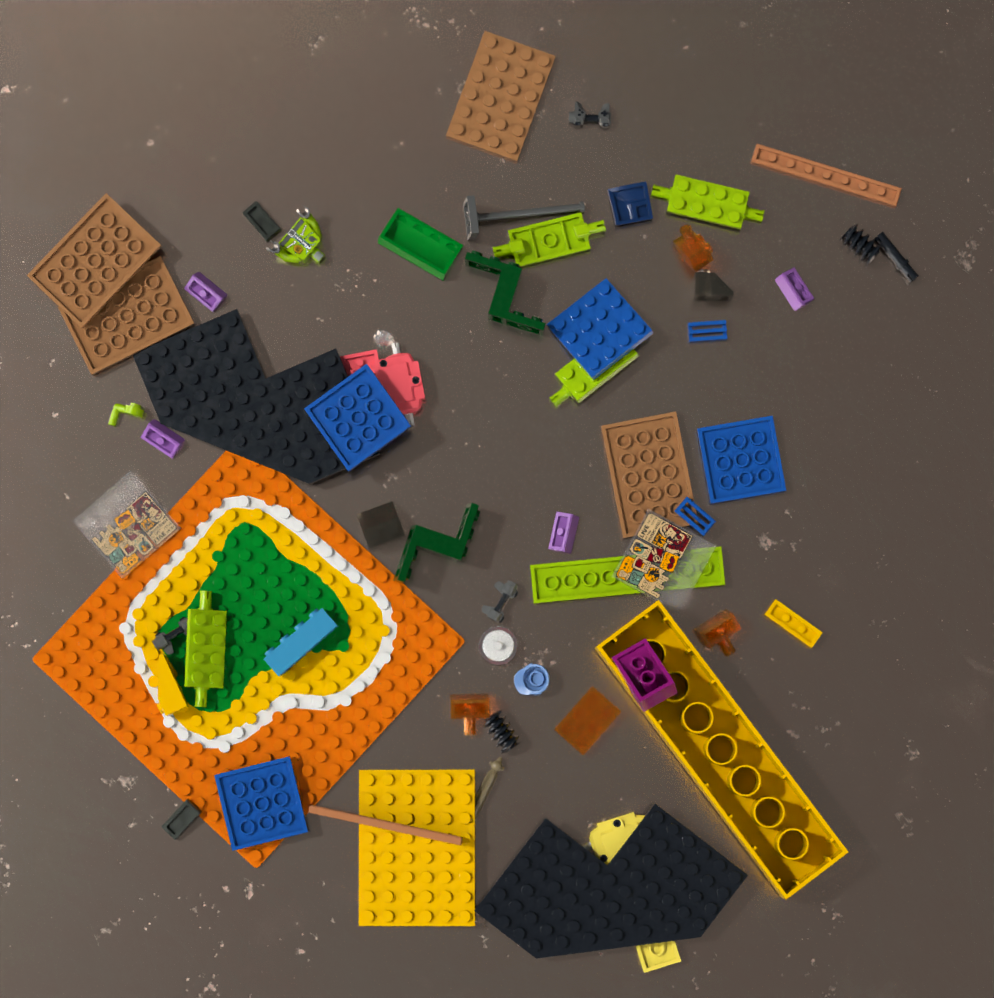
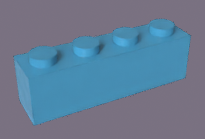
[264,608,338,677]

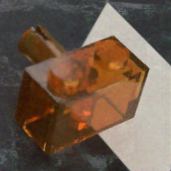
[673,224,714,272]
[694,609,741,656]
[449,693,490,735]

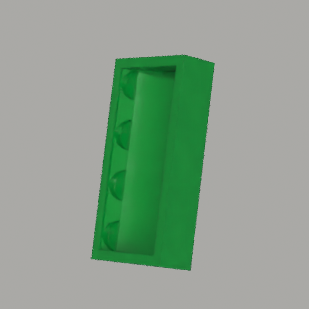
[378,208,463,281]

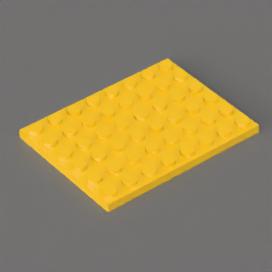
[359,770,476,926]

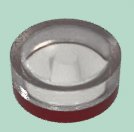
[479,626,517,665]

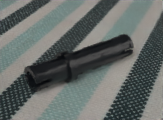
[874,232,919,283]

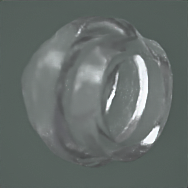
[374,329,393,350]

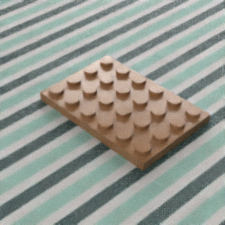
[446,31,556,162]
[27,193,162,329]
[58,256,195,375]
[601,412,699,539]

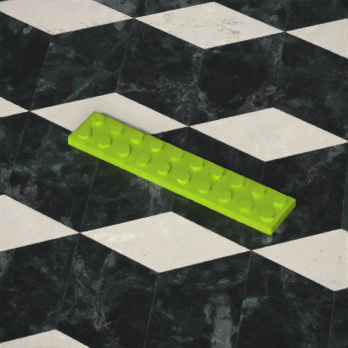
[530,547,725,604]

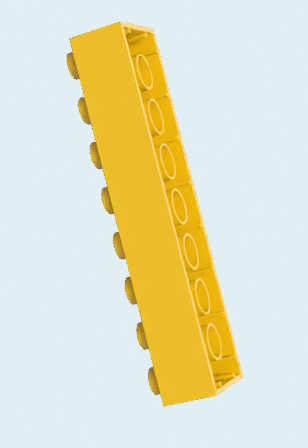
[595,600,848,900]

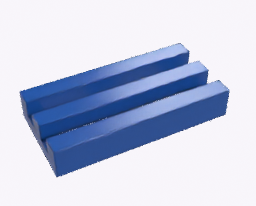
[688,320,728,342]
[674,497,716,536]

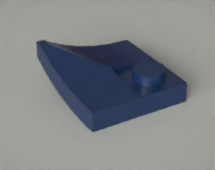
[607,181,653,226]

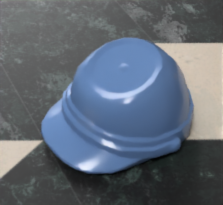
[514,663,550,695]

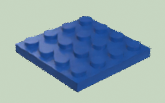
[546,278,653,380]
[304,364,412,471]
[697,416,786,504]
[214,756,308,851]

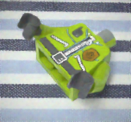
[266,205,325,263]

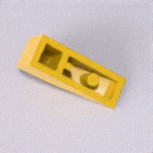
[157,653,189,716]

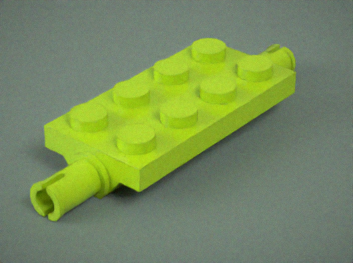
[651,175,765,230]
[492,212,606,268]
[549,349,639,407]
[184,591,227,707]

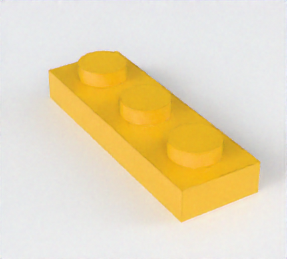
[764,599,823,648]

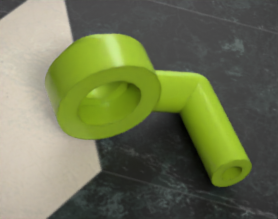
[108,403,144,426]

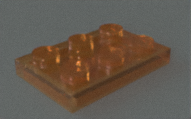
[554,686,621,755]

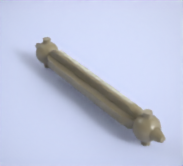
[475,757,504,821]

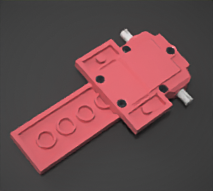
[340,343,426,426]

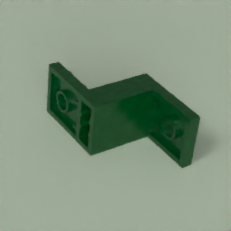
[465,251,546,336]
[393,503,480,583]

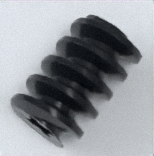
[840,224,881,266]
[483,709,521,754]

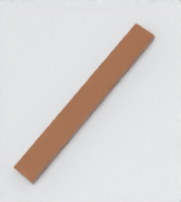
[751,144,902,207]
[308,805,463,845]

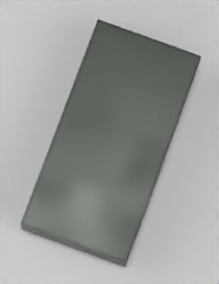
[242,201,281,242]
[161,798,202,840]

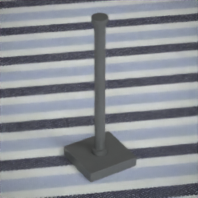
[463,195,585,241]

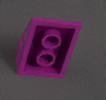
[612,638,677,712]

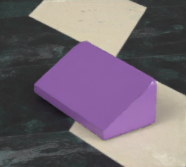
[775,267,814,311]
[184,272,227,312]
[141,419,185,458]
[548,512,579,554]

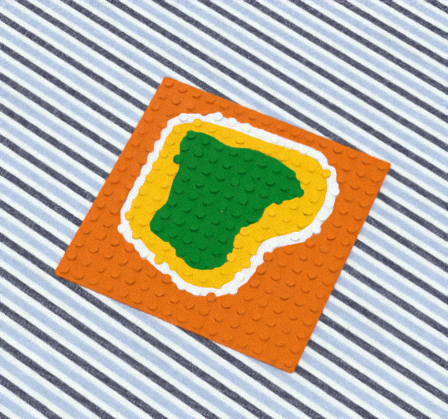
[33,451,464,868]

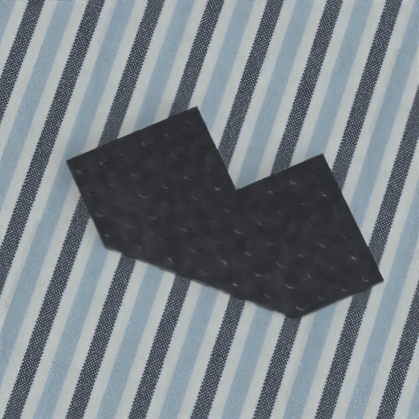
[133,309,380,484]
[474,803,748,959]

